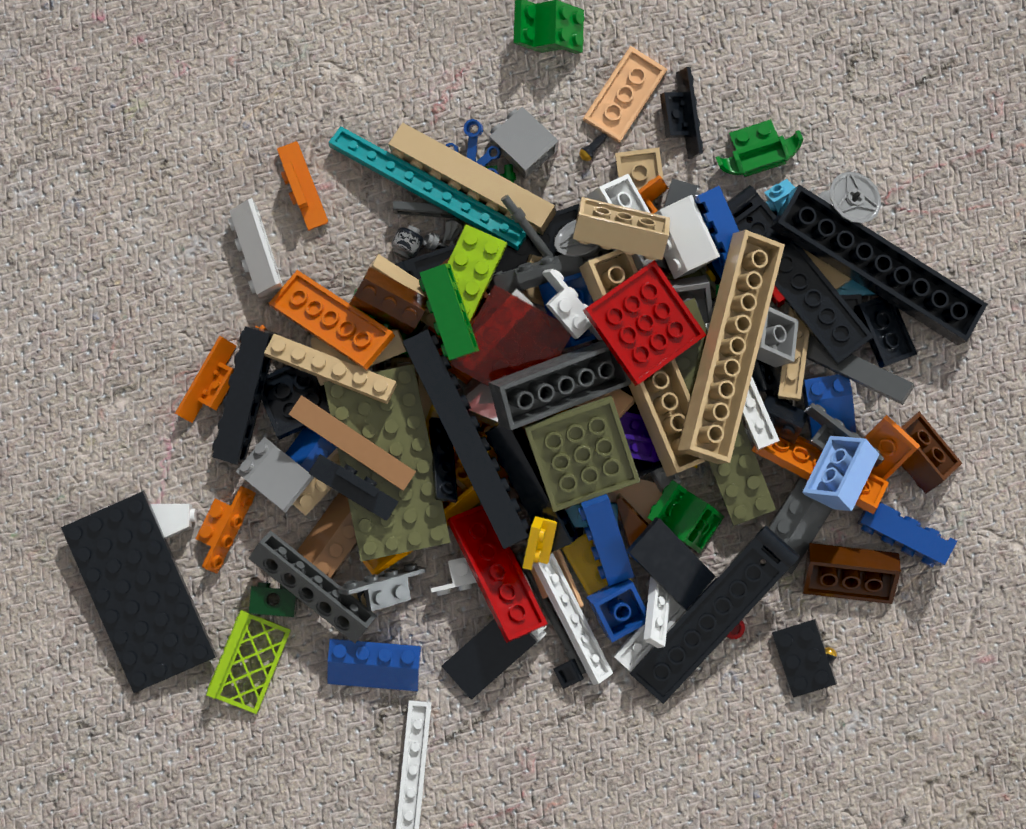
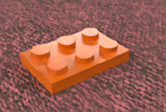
[864,415,920,480]

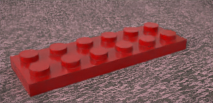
[447,505,548,643]

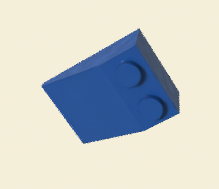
[802,374,856,439]

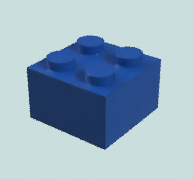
[586,579,646,643]

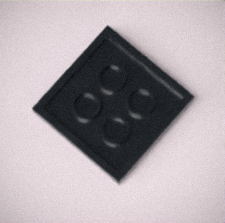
[261,365,330,440]

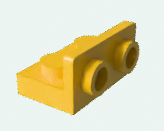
[522,516,557,570]

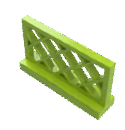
[206,609,291,714]

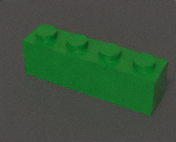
[419,264,480,360]

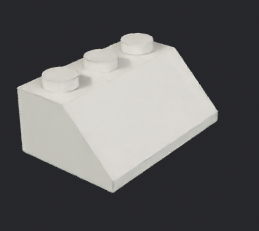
[654,195,720,279]

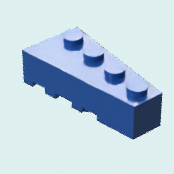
[694,186,739,279]
[578,494,635,586]
[857,502,957,568]

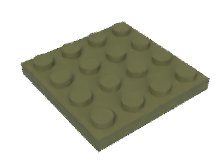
[524,396,640,512]

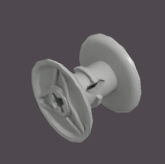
[818,172,881,224]
[554,219,613,264]

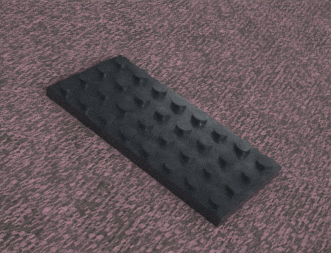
[61,491,217,693]

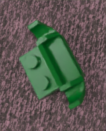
[715,119,803,177]

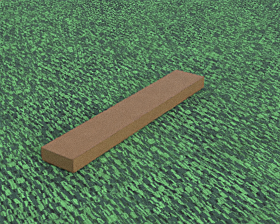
[289,395,416,491]

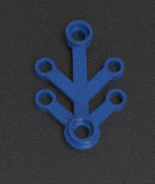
[445,119,501,194]

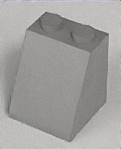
[489,107,559,179]

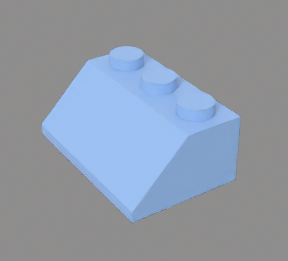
[802,436,879,511]

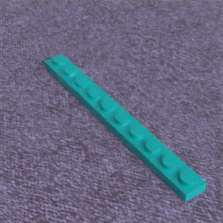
[328,126,527,251]

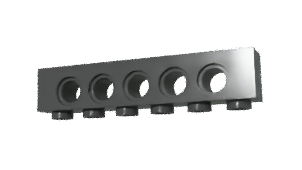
[248,530,377,643]

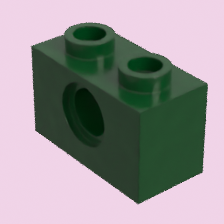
[249,582,298,617]

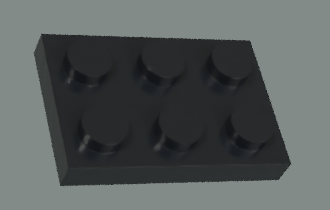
[854,297,917,368]
[772,619,837,698]

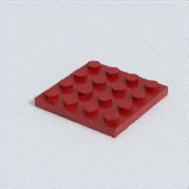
[582,260,706,386]

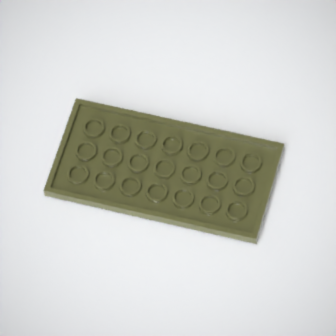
[324,364,451,562]

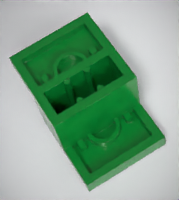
[513,0,584,54]
[647,480,725,554]

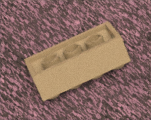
[573,197,670,260]

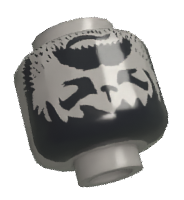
[391,225,424,260]

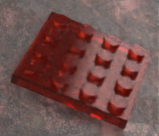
[450,284,571,386]

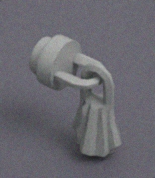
[423,217,463,251]

